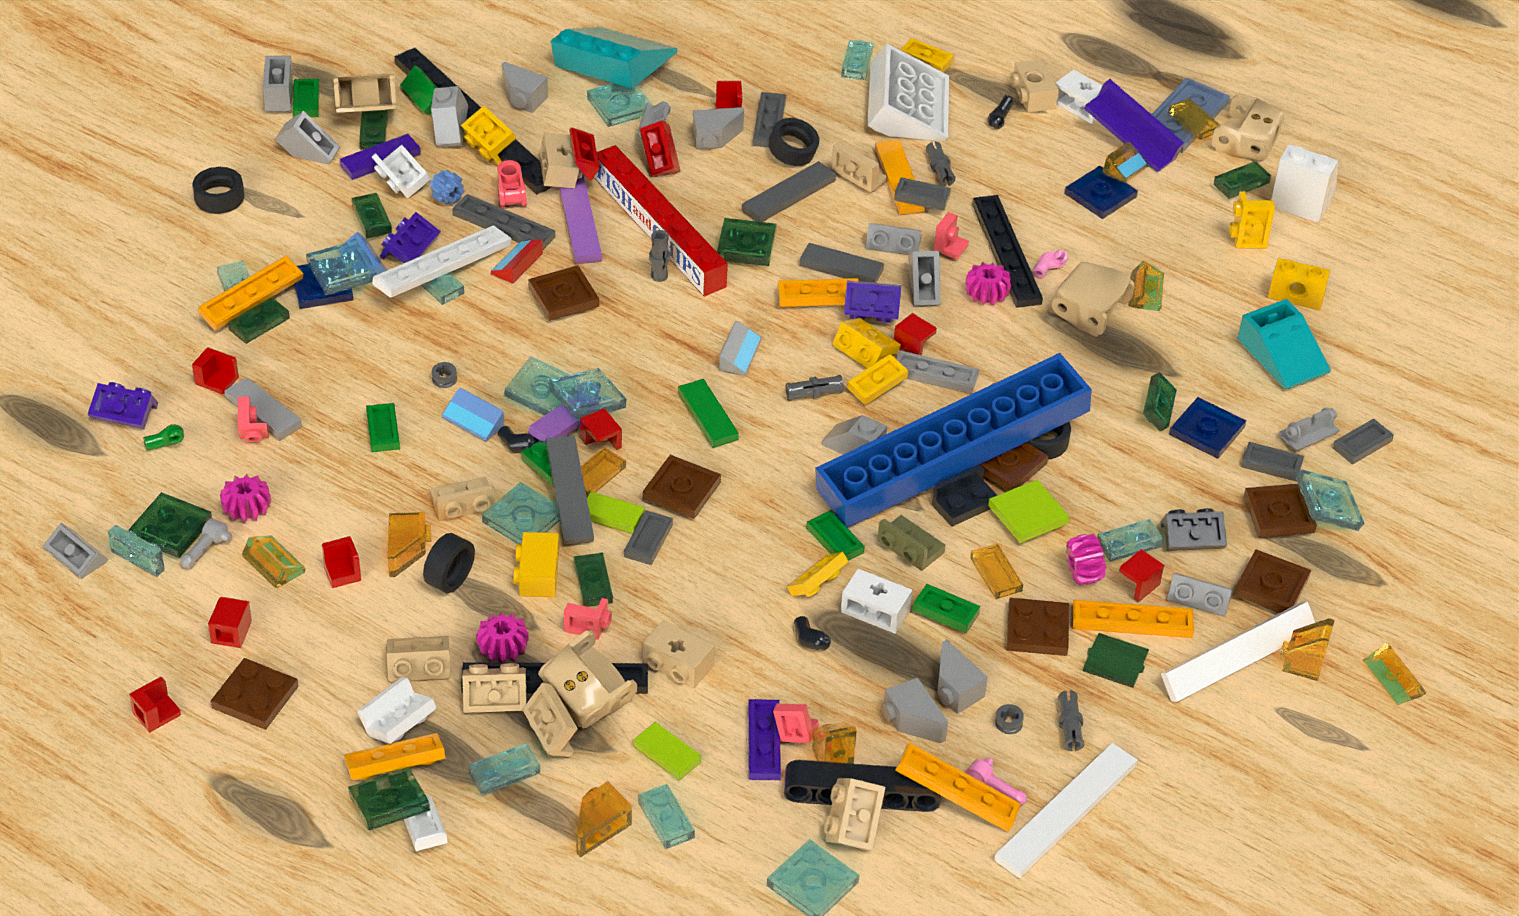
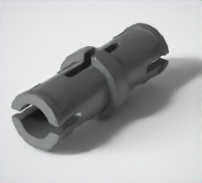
[925,141,956,186]
[649,230,670,282]
[785,375,844,401]
[1058,690,1084,751]

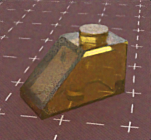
[388,512,432,577]
[1279,618,1335,681]
[812,722,857,764]
[576,781,632,858]

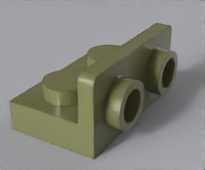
[877,515,946,571]

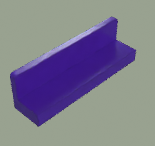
[1084,79,1185,172]

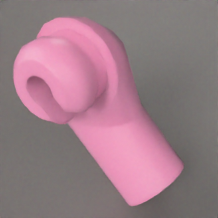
[1033,249,1068,279]

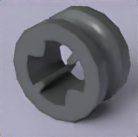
[431,362,457,388]
[995,704,1024,734]

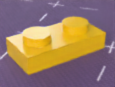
[900,38,954,73]
[848,354,908,405]
[786,552,849,597]

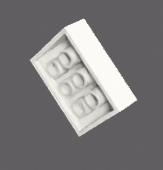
[868,43,949,141]

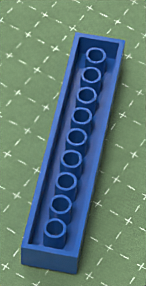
[815,353,1092,528]

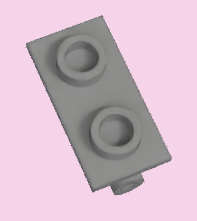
[637,101,671,140]
[866,223,921,255]
[1278,407,1340,451]
[1167,573,1232,617]

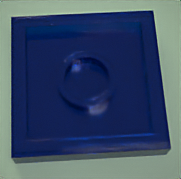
[1064,166,1138,219]
[293,258,354,309]
[1169,397,1247,459]

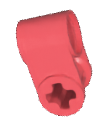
[497,160,527,208]

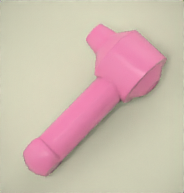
[965,757,1027,806]

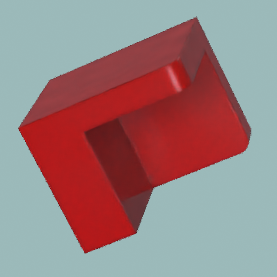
[716,81,742,109]
[894,313,937,356]
[192,347,239,394]
[580,408,622,450]
[322,536,361,589]
[1119,549,1164,602]
[208,597,252,648]
[129,677,181,733]

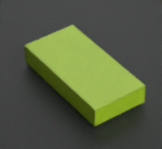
[587,492,645,534]
[634,722,702,780]

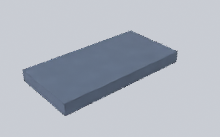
[1152,78,1230,153]

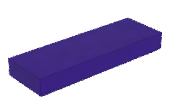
[339,134,421,180]
[748,699,781,780]

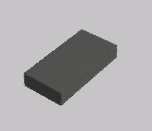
[894,178,951,211]
[1333,419,1394,465]
[1241,442,1304,482]
[624,510,673,565]

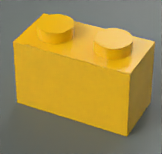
[513,532,559,598]

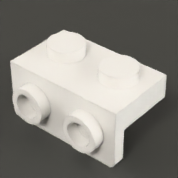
[372,145,431,199]
[358,677,437,744]

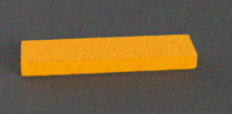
[875,140,925,215]
[198,255,303,331]
[1072,600,1194,638]
[895,742,1021,832]

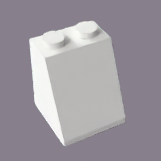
[1271,144,1338,223]

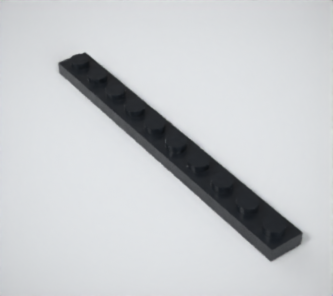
[394,48,553,195]

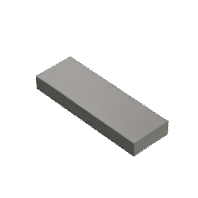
[896,350,979,394]
[225,377,302,440]

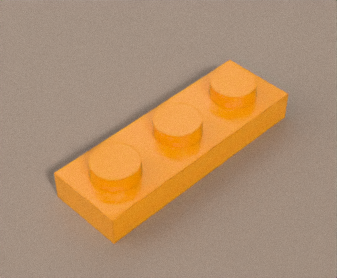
[777,278,858,307]
[344,733,445,780]

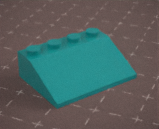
[550,27,677,89]

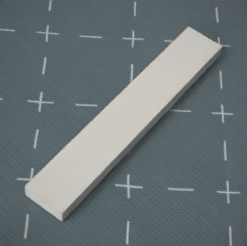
[372,225,511,298]
[1161,602,1318,702]
[994,743,1138,879]

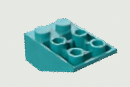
[1237,299,1331,390]

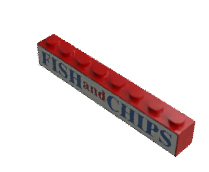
[594,145,728,297]

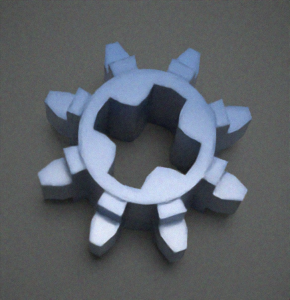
[430,170,464,204]

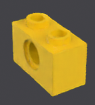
[1268,258,1331,310]

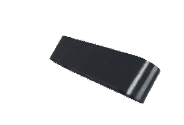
[784,760,941,812]

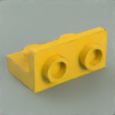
[461,106,516,165]
[1229,192,1275,249]
[833,318,901,369]

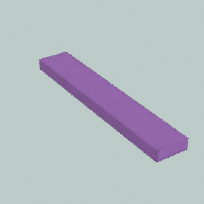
[559,172,602,264]

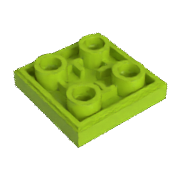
[988,479,1070,543]

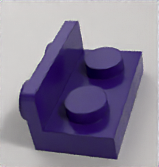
[380,212,441,263]
[844,280,901,322]
[87,382,158,429]

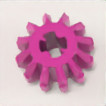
[965,262,1011,305]
[220,473,271,523]
[1066,534,1106,585]
[476,611,529,663]

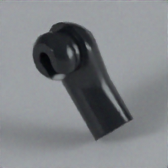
[988,94,1016,129]
[498,426,539,453]
[794,616,831,651]

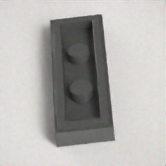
[753,92,786,148]
[799,243,884,283]

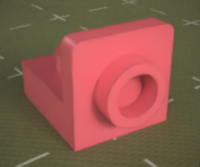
[934,212,969,259]
[238,396,269,442]
[564,598,612,640]
[773,704,819,743]

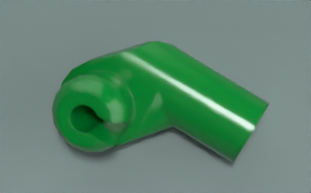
[143,424,184,451]

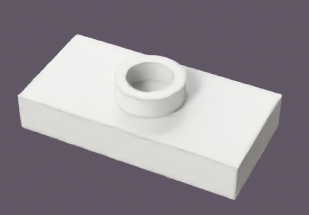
[400,797,448,851]

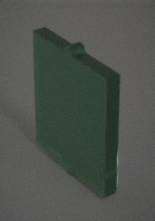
[1083,633,1149,688]

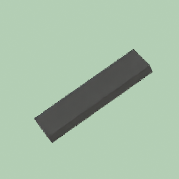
[742,161,836,224]
[452,194,556,250]
[546,435,594,545]

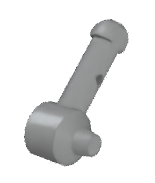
[180,518,232,569]

